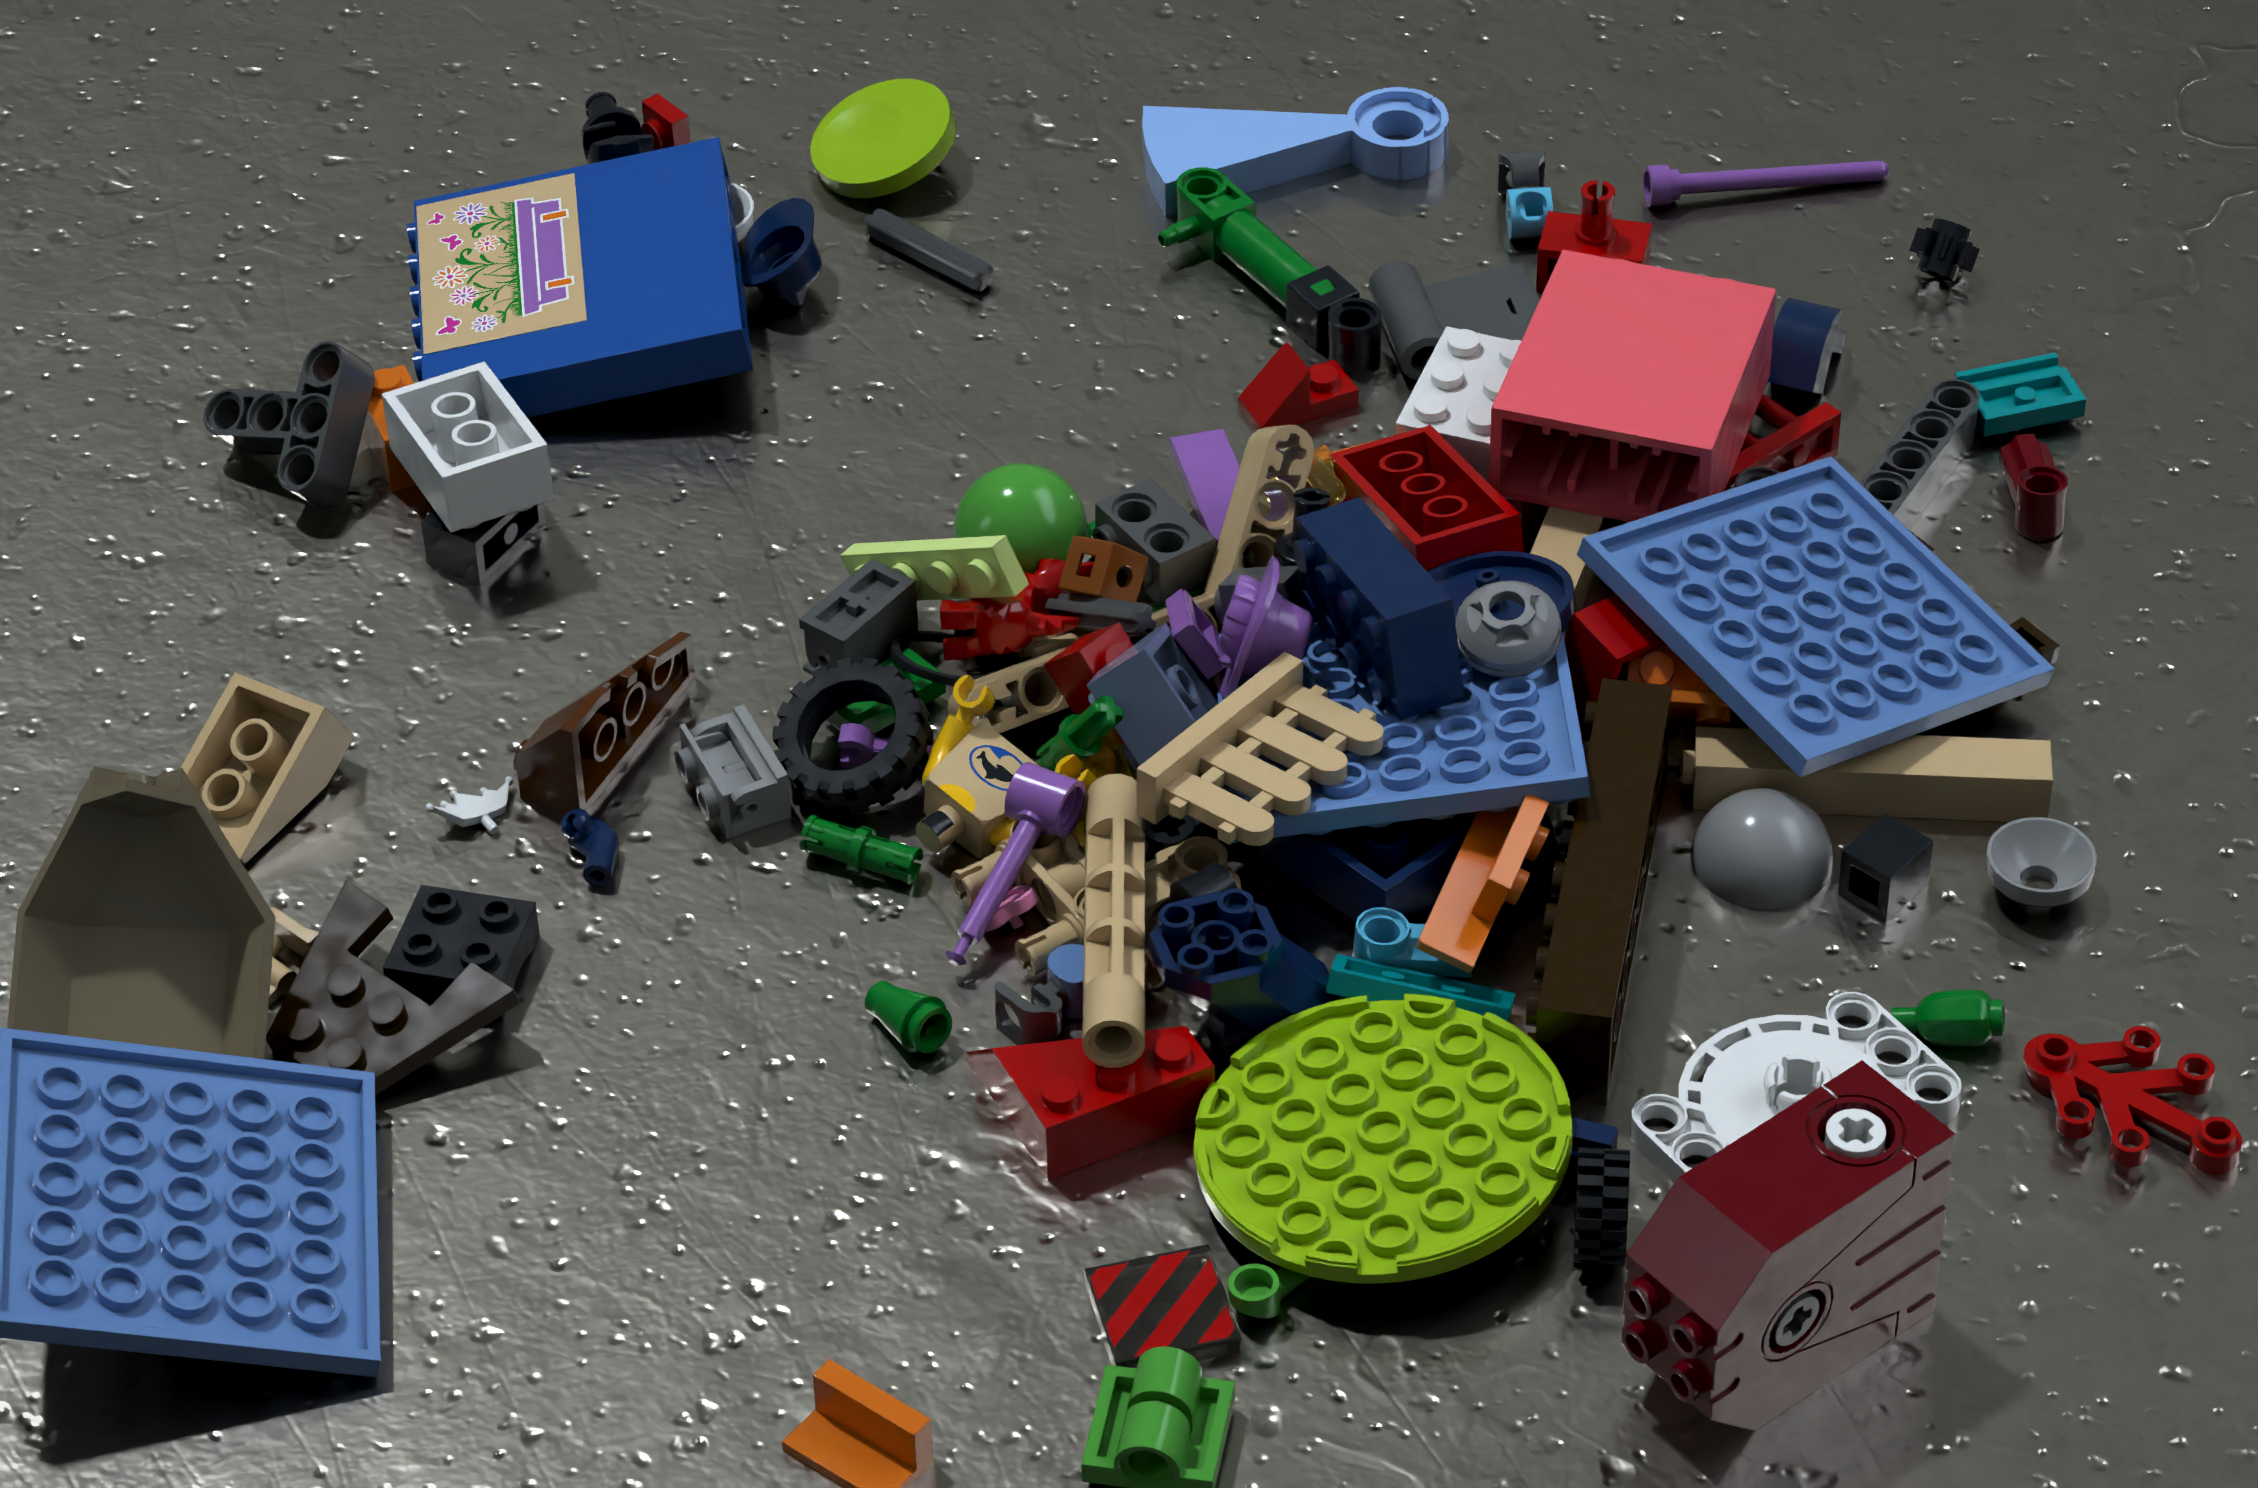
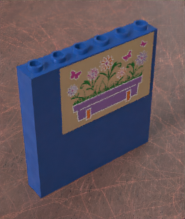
[407,137,753,418]

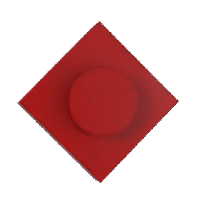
[641,93,691,150]

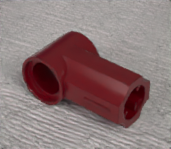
[1999,434,2068,540]

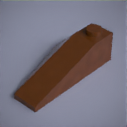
[514,631,695,814]

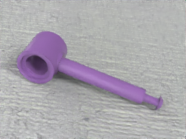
[946,762,1086,966]

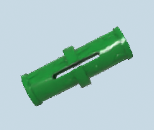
[799,815,923,885]

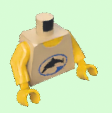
[916,675,1096,859]

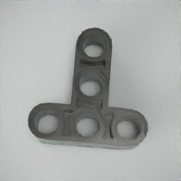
[203,341,375,509]

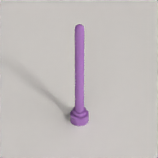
[1643,160,1889,207]

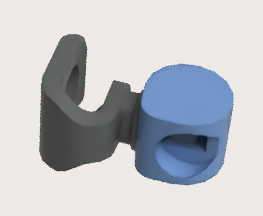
[995,944,1084,1045]

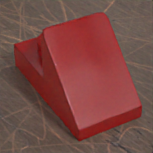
[1238,342,1359,430]

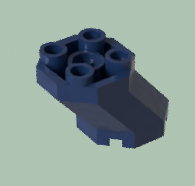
[1149,888,1339,1046]

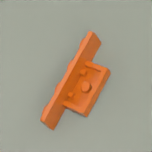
[1416,795,1550,973]

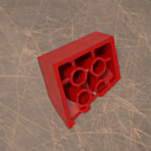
[967,1026,1215,1180]

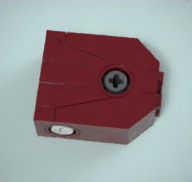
[1621,1060,1956,1431]

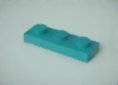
[1326,954,1516,1022]

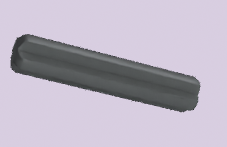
[865,208,994,292]
[1045,593,1157,637]

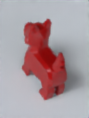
[940,558,1094,661]

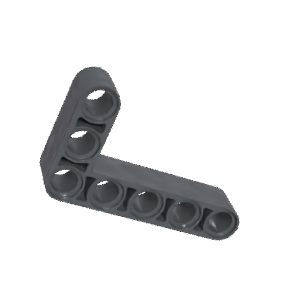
[1735,379,1980,530]

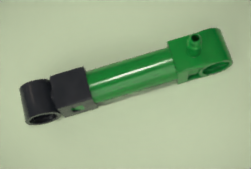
[1158,167,1381,373]

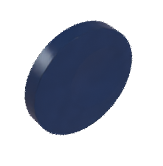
[1428,551,1576,659]

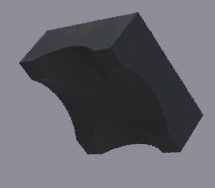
[383,885,540,1020]

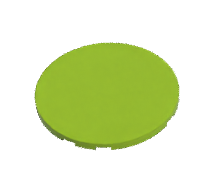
[1193,994,1573,1283]

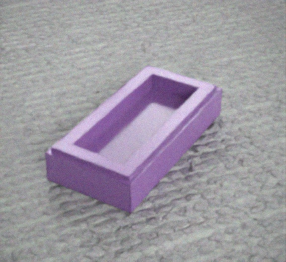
[1165,588,1224,680]

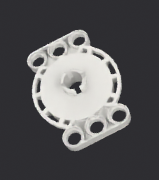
[1630,992,1962,1183]

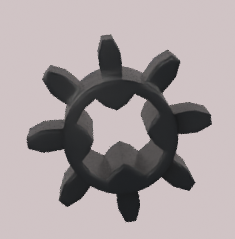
[1909,218,1980,282]

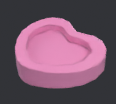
[985,885,1038,932]

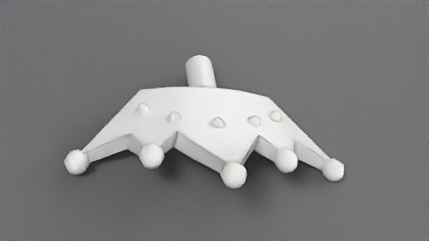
[425,776,514,835]

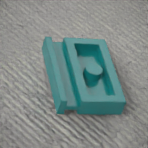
[1954,352,2087,437]

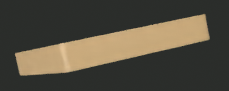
[947,425,1315,734]

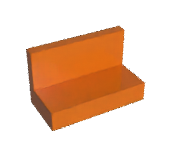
[782,1359,934,1488]

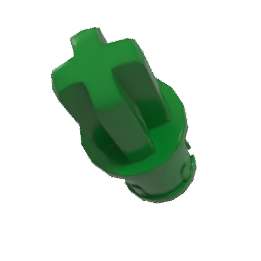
[1036,696,1123,771]

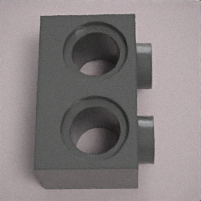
[1092,478,1216,606]

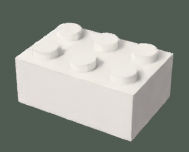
[1395,326,1521,482]
[382,361,555,532]

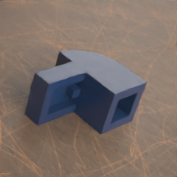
[1768,298,1847,394]

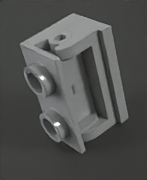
[674,704,792,839]

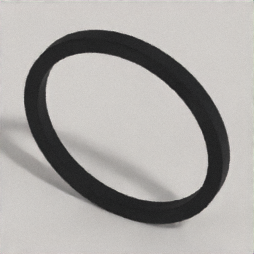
[890,631,1004,686]

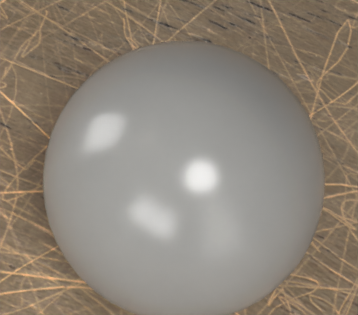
[1690,788,1833,909]

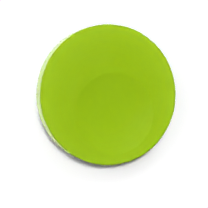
[810,79,957,198]

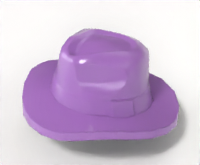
[1215,556,1313,698]

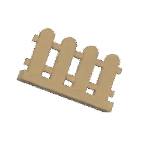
[1137,652,1384,846]

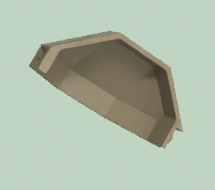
[7,766,276,1059]

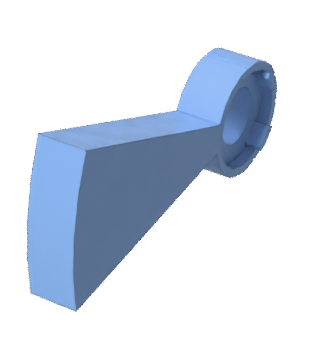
[1142,87,1449,217]

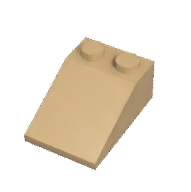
[180,672,355,864]

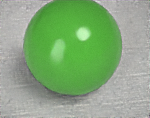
[954,463,1088,573]

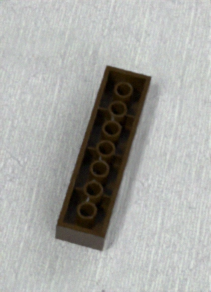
[1525,678,1673,1105]

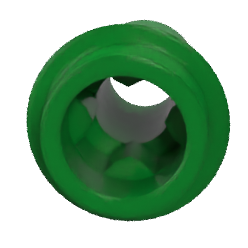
[865,981,952,1053]

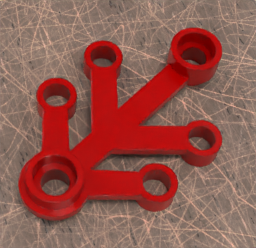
[2023,1026,2242,1175]

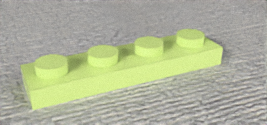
[840,535,1029,601]

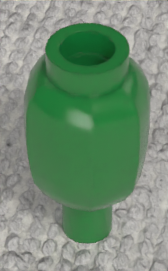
[1891,989,2005,1048]

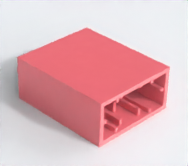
[1489,250,1776,522]

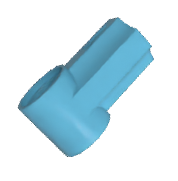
[1352,907,1472,978]

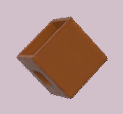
[1058,535,1149,602]

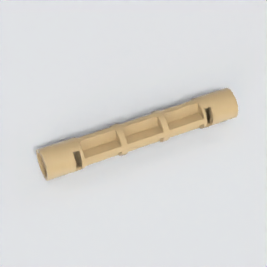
[1082,774,1145,1068]

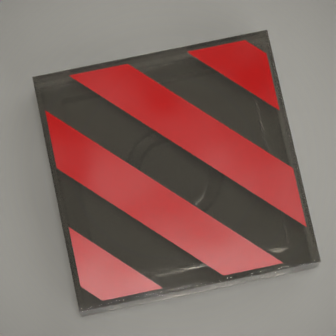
[1084,1244,1241,1369]

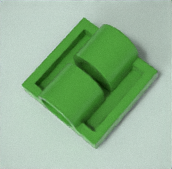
[1081,1347,1235,1488]

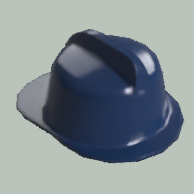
[741,198,822,307]

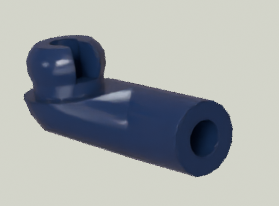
[561,809,619,887]

